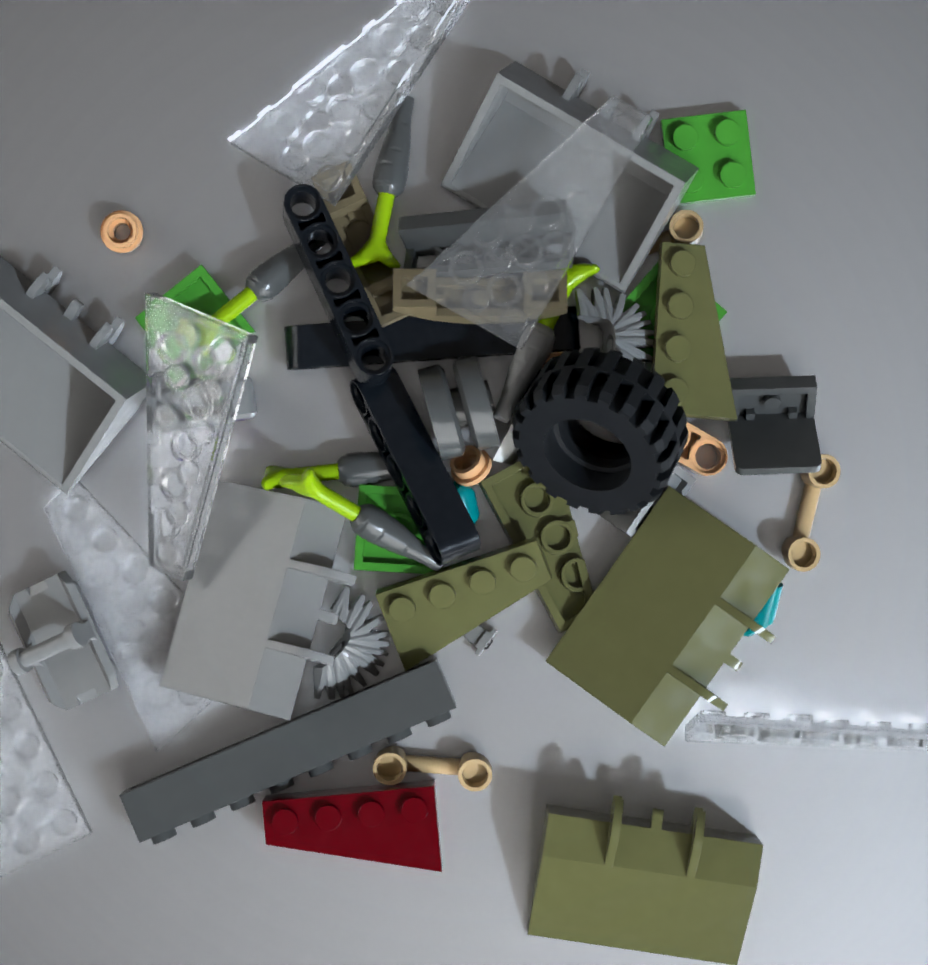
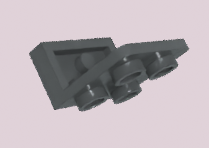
[728,375,822,475]

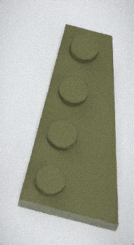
[651,242,737,421]
[478,461,593,633]
[375,536,552,672]

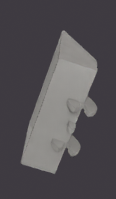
[441,61,699,294]
[0,256,156,495]
[159,480,356,721]

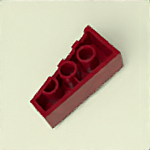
[262,780,442,872]

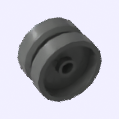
[417,354,500,461]

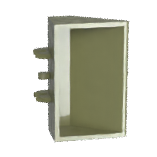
[546,486,790,747]
[527,795,763,965]

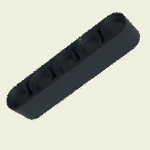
[283,184,394,387]
[349,366,481,566]

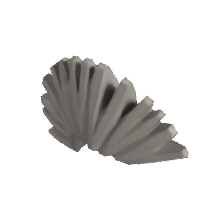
[575,287,654,368]
[313,585,390,700]

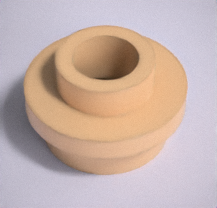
[100,210,144,253]
[450,445,492,487]

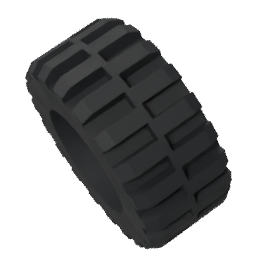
[512,348,688,515]

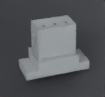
[464,625,498,656]

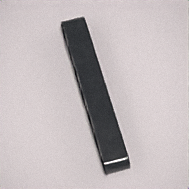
[284,306,581,370]

